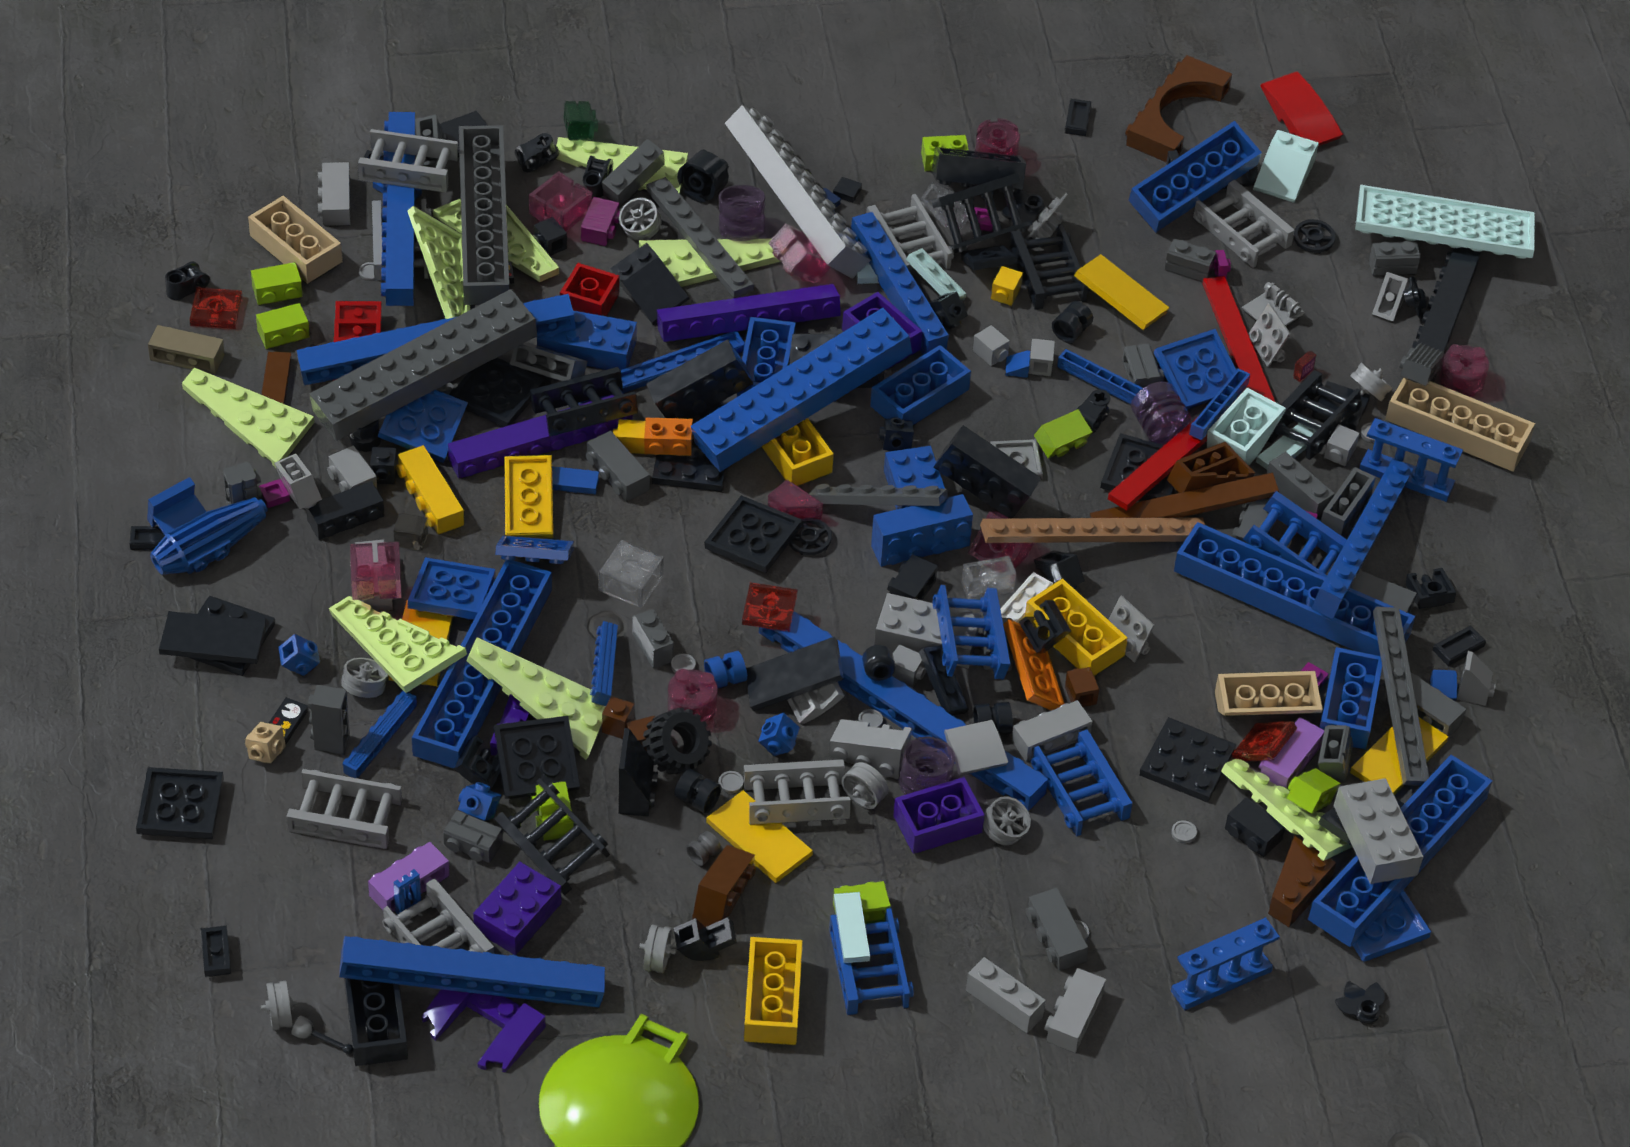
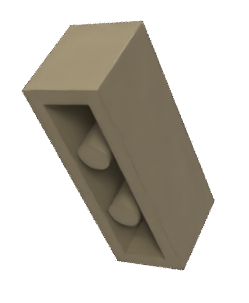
[148,325,225,374]

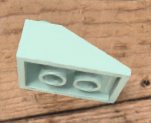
[1253,130,1318,203]
[1207,388,1286,466]

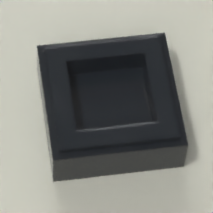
[833,177,862,203]

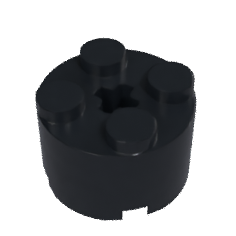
[677,149,729,202]

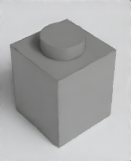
[973,325,1010,366]
[1028,339,1055,376]
[1324,424,1360,466]
[892,645,926,687]

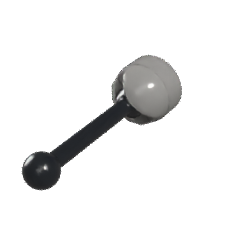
[291,1015,353,1054]

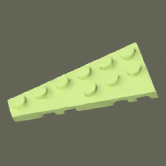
[556,137,688,194]
[433,198,559,282]
[407,206,470,319]
[639,238,788,287]
[182,368,314,468]
[329,596,467,693]
[466,637,610,760]
[1221,759,1352,861]

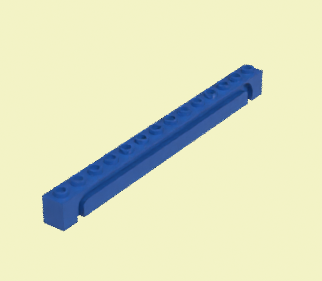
[759,610,1048,811]

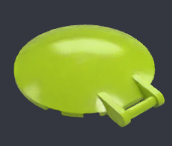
[539,1014,699,1147]

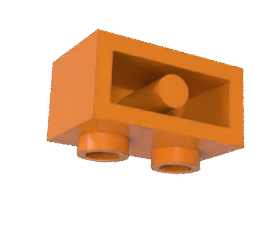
[644,418,693,456]

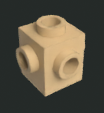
[245,722,286,763]

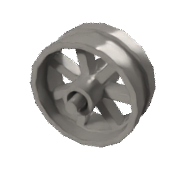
[619,198,662,240]
[1350,362,1393,401]
[341,658,388,698]
[841,762,889,809]
[983,797,1031,845]
[639,924,676,974]
[261,980,298,1030]

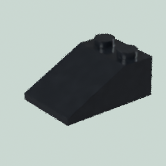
[610,243,689,325]
[618,728,658,817]

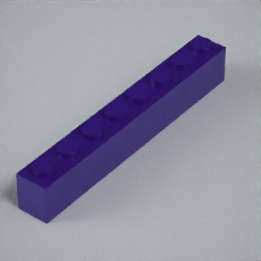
[657,284,841,342]
[448,395,633,479]

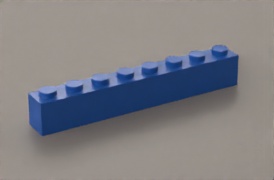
[851,212,949,355]

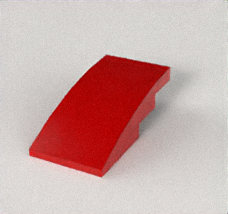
[1260,71,1343,146]
[333,301,382,381]

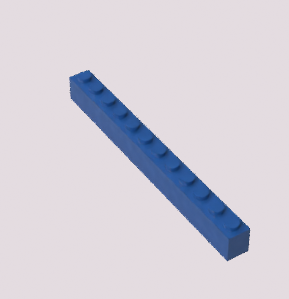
[381,112,415,306]
[297,294,576,385]

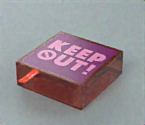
[1293,351,1316,382]

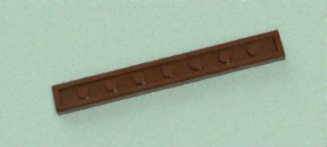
[1090,473,1279,518]

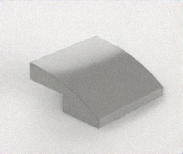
[787,682,845,724]
[944,720,1008,775]

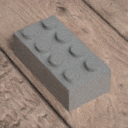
[874,593,981,668]
[1334,778,1423,884]

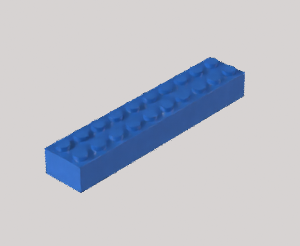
[691,308,912,472]
[1174,522,1415,656]
[412,560,552,768]
[1308,755,1493,947]

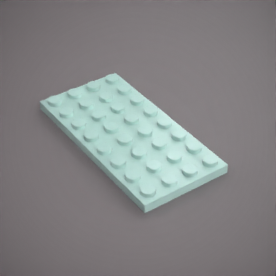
[1355,185,1535,259]

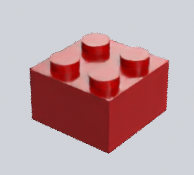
[560,263,619,316]

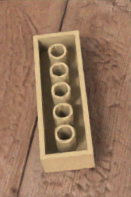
[1385,378,1535,472]

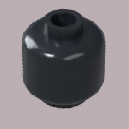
[862,645,896,681]

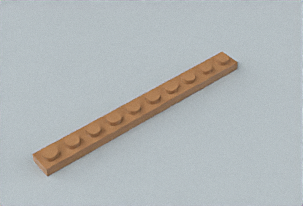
[980,518,1205,543]

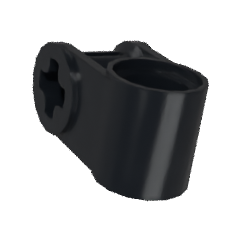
[514,133,559,173]
[582,156,614,199]
[165,261,210,300]
[1077,389,1110,433]

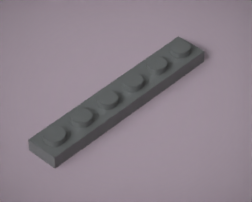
[808,484,948,506]

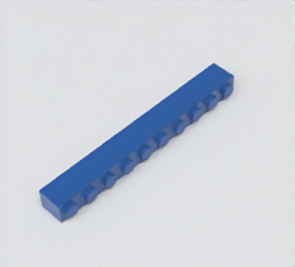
[1311,458,1414,619]
[339,936,605,1008]

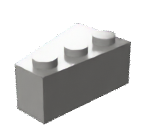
[829,719,912,780]

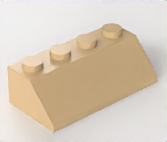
[1215,671,1323,716]

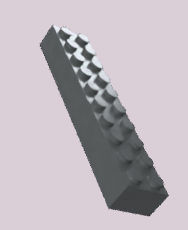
[459,125,509,305]
[309,289,537,441]

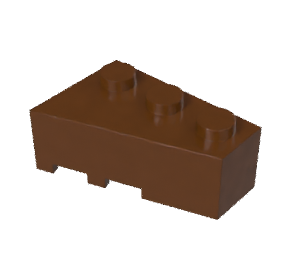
[1167,442,1255,493]
[1268,836,1336,927]
[692,845,756,927]

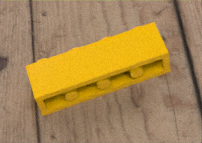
[396,445,464,535]

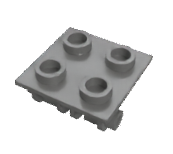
[1026,193,1068,240]
[1242,282,1305,326]
[1248,303,1291,367]
[1108,595,1155,663]

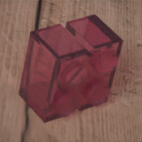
[529,171,592,232]
[768,224,831,284]
[350,542,402,600]

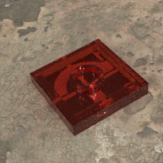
[189,287,242,329]
[742,582,798,632]
[1232,721,1297,761]

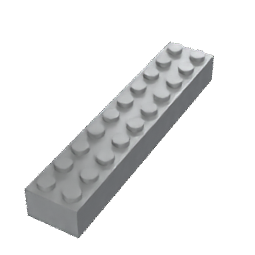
[725,105,871,279]

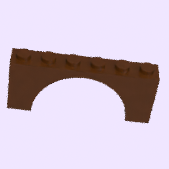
[1125,55,1232,163]

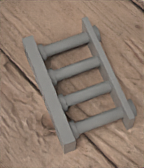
[358,129,458,192]
[1193,180,1295,268]
[867,194,953,272]
[372,199,431,280]
[744,759,850,824]
[287,769,402,849]
[382,878,494,954]

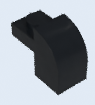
[673,917,737,961]

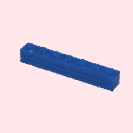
[1057,349,1151,410]
[1189,368,1251,440]
[590,621,618,706]
[342,691,417,779]

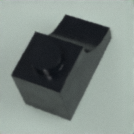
[1034,550,1085,589]

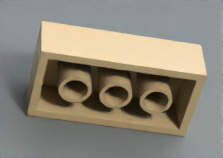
[248,196,342,284]

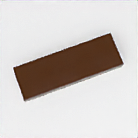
[261,352,292,404]

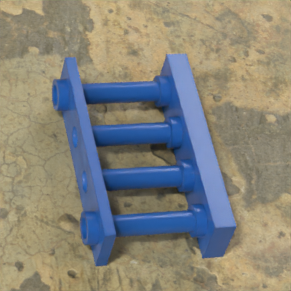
[1359,418,1463,502]
[1243,491,1347,577]
[933,585,1010,679]
[1031,729,1132,836]
[829,908,914,1015]
[1171,917,1280,1011]

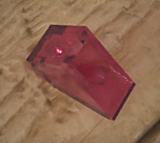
[768,480,823,520]

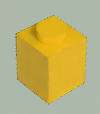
[991,266,1023,306]
[613,419,645,454]

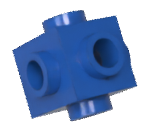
[278,634,320,676]
[758,713,800,757]
[458,782,502,821]

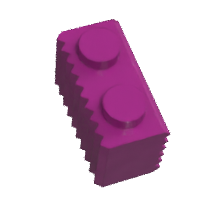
[581,197,620,247]

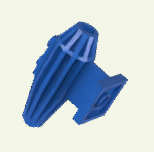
[147,477,268,575]

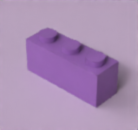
[1259,717,1324,789]
[368,842,449,912]

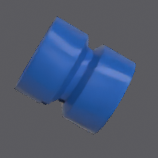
[704,651,747,690]

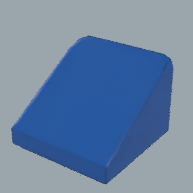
[1005,350,1030,378]
[1430,670,1457,701]

